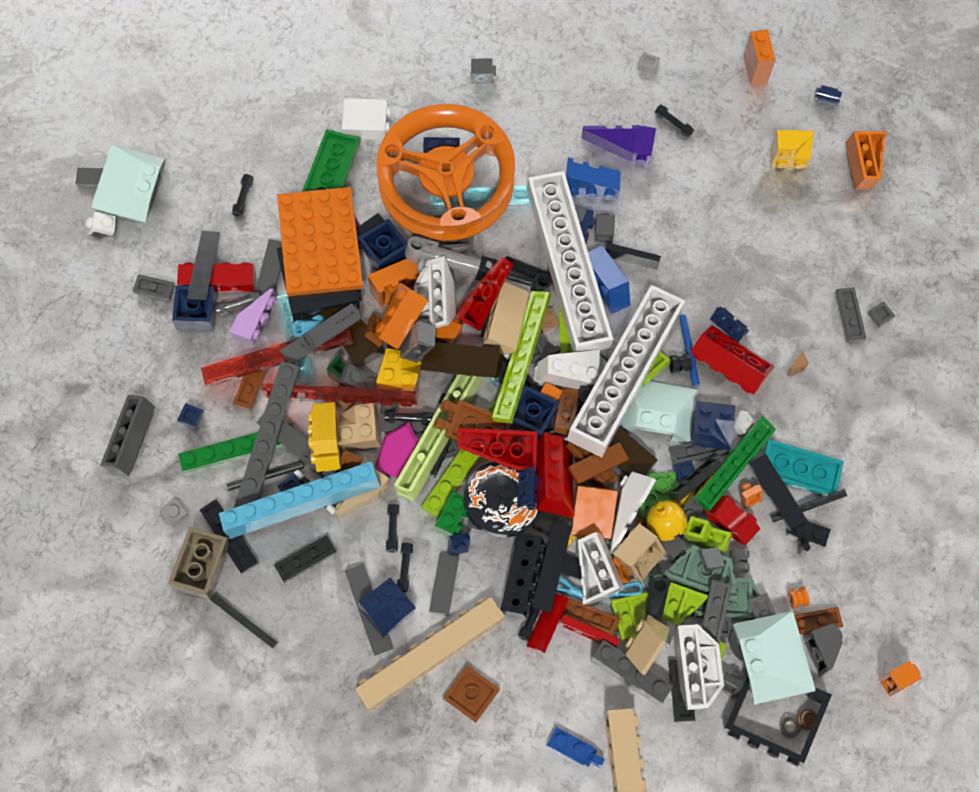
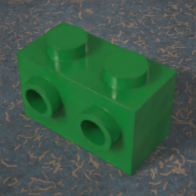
[435,491,468,538]

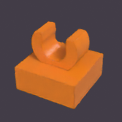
[741,482,762,509]

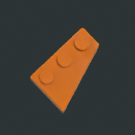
[845,131,887,190]
[375,282,429,349]

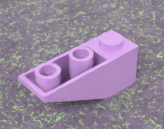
[230,288,277,345]

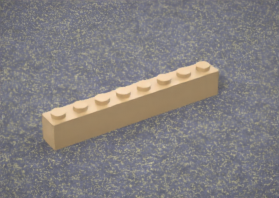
[355,597,505,713]

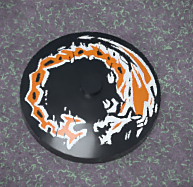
[463,462,541,538]

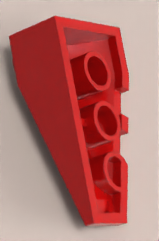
[454,256,513,332]
[458,428,537,471]

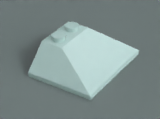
[91,144,165,223]
[619,381,698,443]
[733,611,816,705]

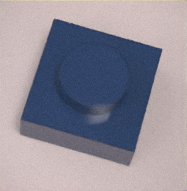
[177,403,204,429]
[672,460,695,484]
[277,475,301,492]
[447,532,470,556]

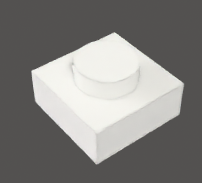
[734,410,754,437]

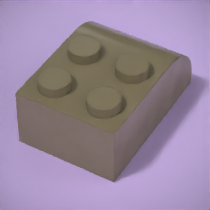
[168,527,228,600]

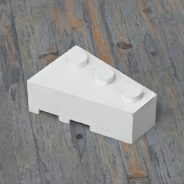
[537,350,600,390]
[578,532,625,605]

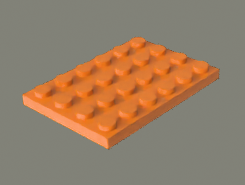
[277,187,363,296]

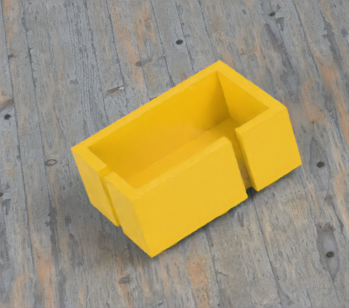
[308,402,340,472]

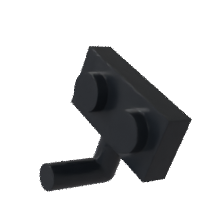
[786,521,831,556]

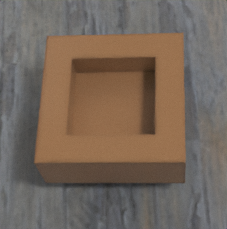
[541,307,559,333]

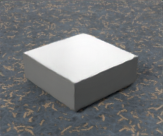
[637,52,660,75]

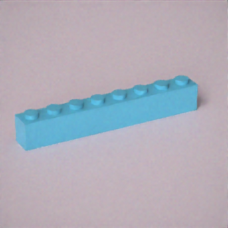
[219,461,381,539]

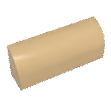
[481,282,530,355]

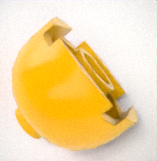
[646,500,687,541]

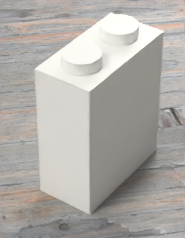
[342,98,391,140]

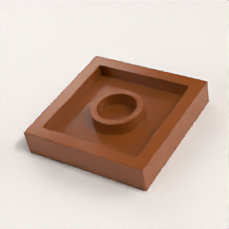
[443,665,500,724]

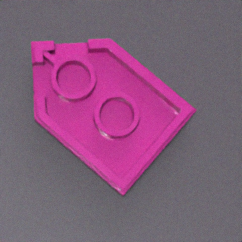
[374,422,419,479]

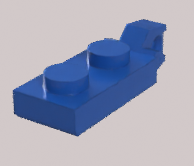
[547,727,605,768]

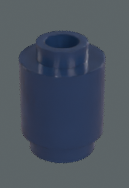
[814,85,842,106]

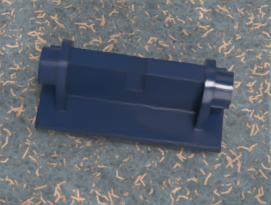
[710,306,749,342]
[517,466,538,510]

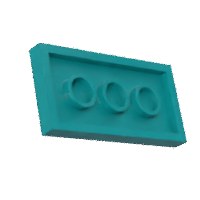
[764,439,844,496]

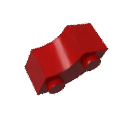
[703,495,761,545]

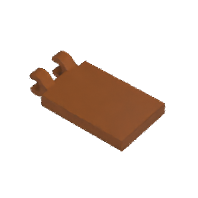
[433,400,511,442]

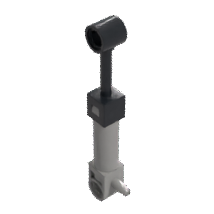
[405,236,552,292]

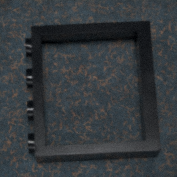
[725,675,832,767]

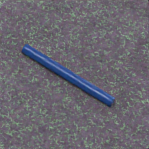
[679,315,700,387]

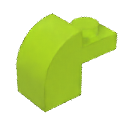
[684,516,732,553]

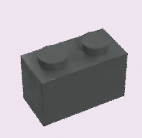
[400,321,436,363]

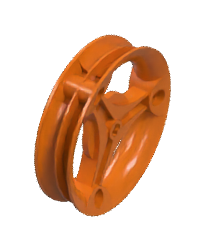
[377,104,515,241]

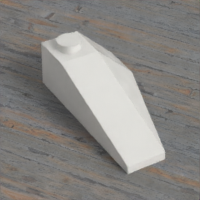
[609,472,656,555]

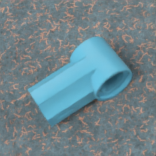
[293,315,325,338]

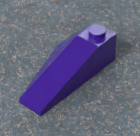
[581,125,656,165]

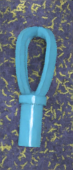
[556,576,584,599]
[606,581,643,598]

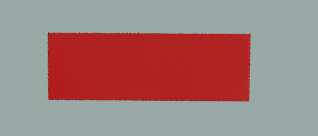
[526,594,569,653]
[560,615,620,648]

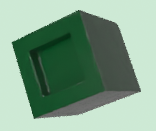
[326,355,346,386]

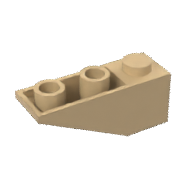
[335,469,390,520]

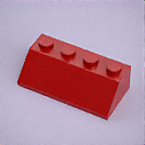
[690,325,775,395]
[536,432,575,518]

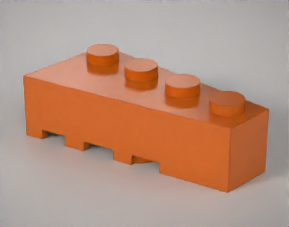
[368,259,425,308]

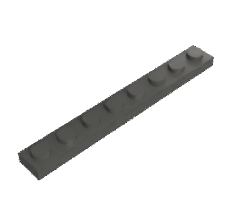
[234,361,301,508]

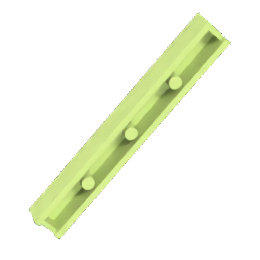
[394,375,485,501]

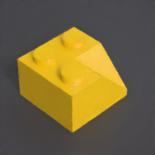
[770,130,814,169]
[376,348,422,399]

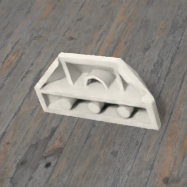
[414,256,456,328]
[675,624,724,710]

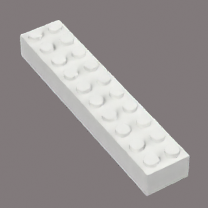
[526,171,613,352]
[567,285,685,458]

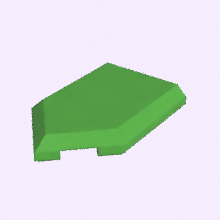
[637,472,676,522]

